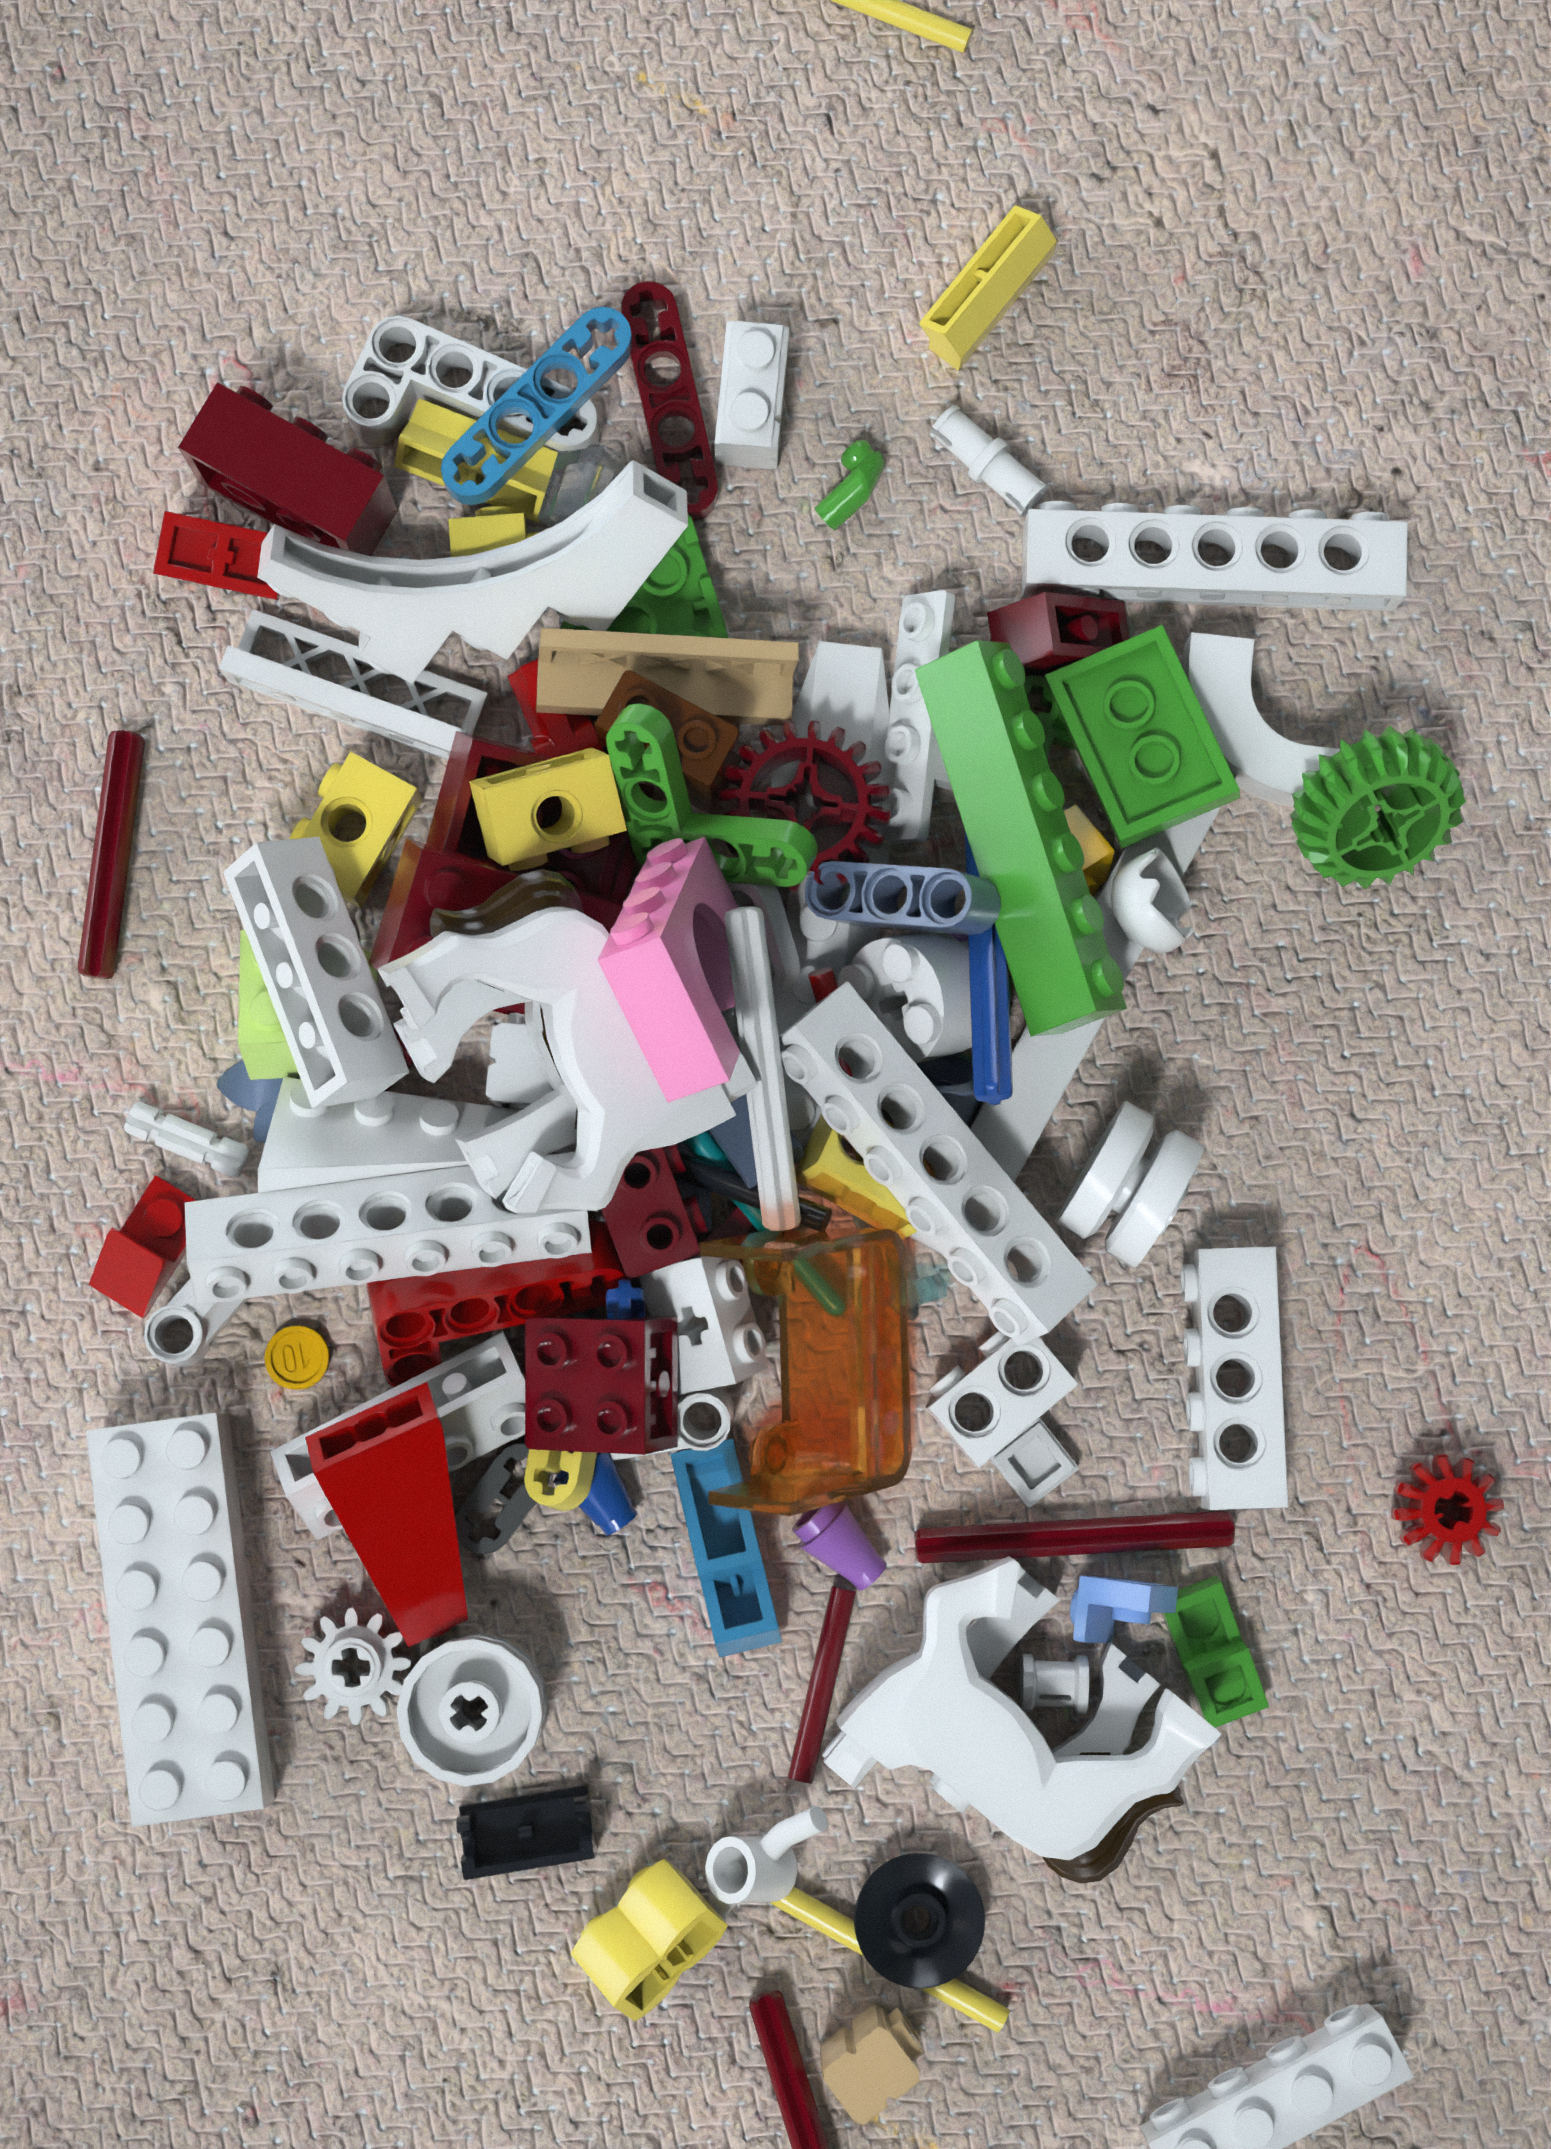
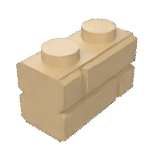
[820,2002,925,2126]

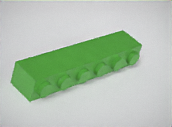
[914,640,1127,1037]

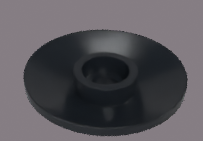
[854,1853,985,1989]

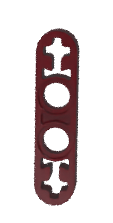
[621,281,718,521]

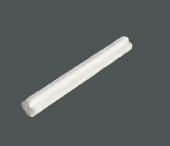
[724,906,801,1231]

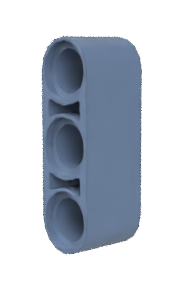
[805,861,1001,935]

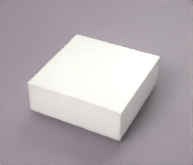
[990,1417,1079,1508]

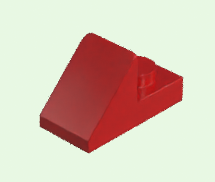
[88,1175,198,1319]

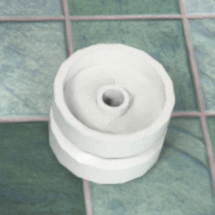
[1055,1101,1205,1268]
[396,1633,548,1787]

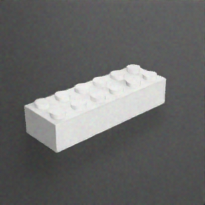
[86,1413,275,1827]

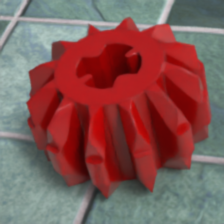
[1391,1454,1504,1565]

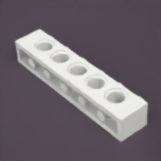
[1021,501,1408,611]
[779,981,1098,1347]
[185,1152,592,1305]

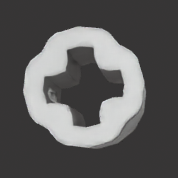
[1019,1654,1089,1714]

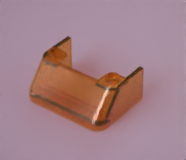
[700,1228,912,1516]

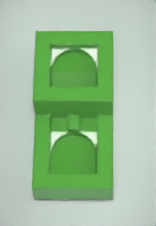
[1162,1575,1269,1728]

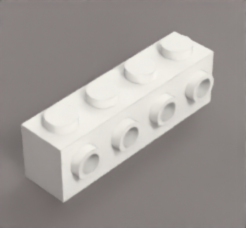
[270,1332,525,1541]
[1139,2003,1414,2149]

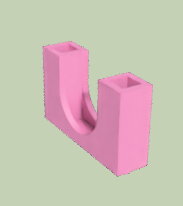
[598,837,740,1102]

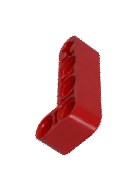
[366,1221,627,1387]

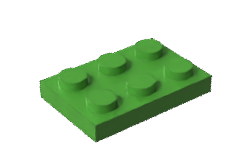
[1045,625,1240,849]

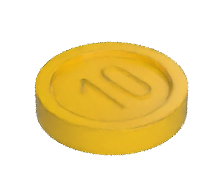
[264,1326,330,1390]

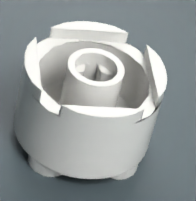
[838,931,972,1064]

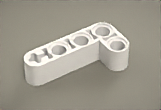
[342,315,600,464]

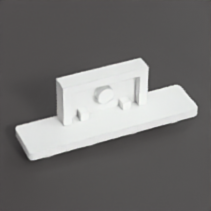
[876,590,955,844]

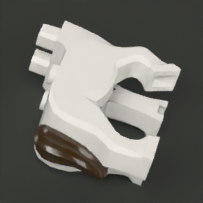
[377,869,758,1214]
[822,1556,1222,1884]

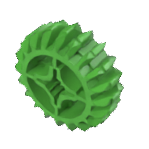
[1290,726,1466,889]

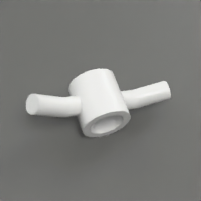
[705,1806,828,1953]

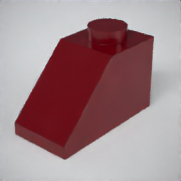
[987,592,1130,677]

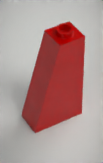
[305,1382,468,1647]

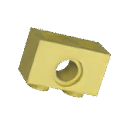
[469,747,627,871]
[289,751,423,908]

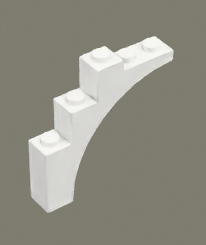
[257,460,688,684]

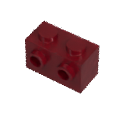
[601,1144,708,1279]

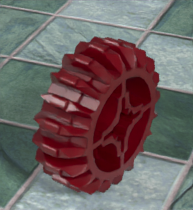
[718,720,890,894]

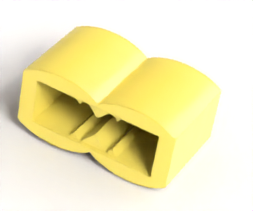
[571,1859,728,2021]

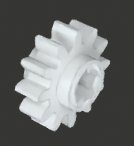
[295,1606,414,1725]

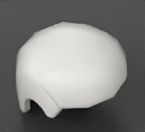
[1111,847,1194,954]

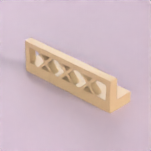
[536,628,799,726]

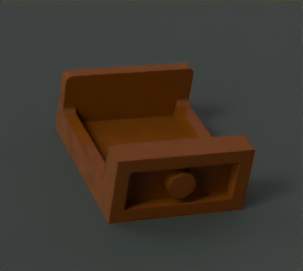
[595,670,742,814]

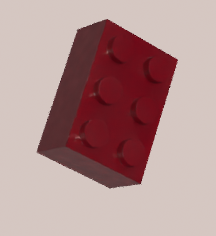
[178,382,398,556]

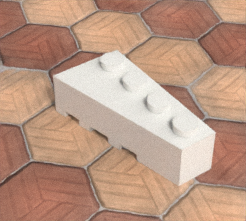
[258,1077,521,1193]

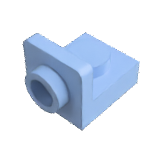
[1070,1575,1178,1643]

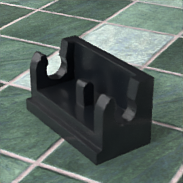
[456,1784,598,1880]

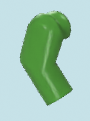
[814,440,885,531]

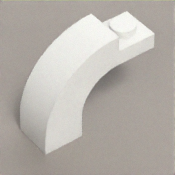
[1181,632,1340,807]

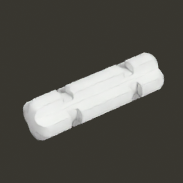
[124,1102,249,1177]

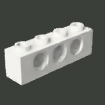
[223,837,409,1109]
[1180,1246,1288,1510]

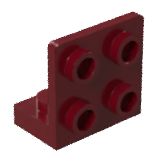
[525,1316,678,1455]

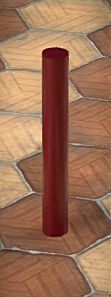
[787,1586,856,1784]

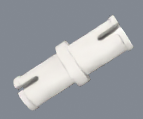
[929,405,1049,517]

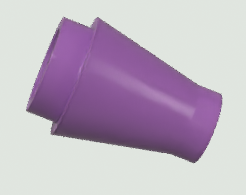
[792,1494,887,1591]

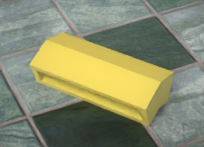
[918,205,1057,371]
[394,398,566,523]

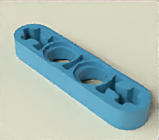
[441,306,633,505]

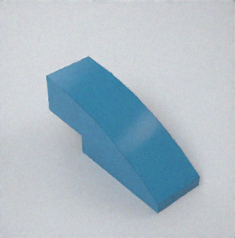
[670,1438,782,1658]

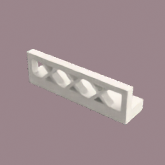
[219,609,489,761]

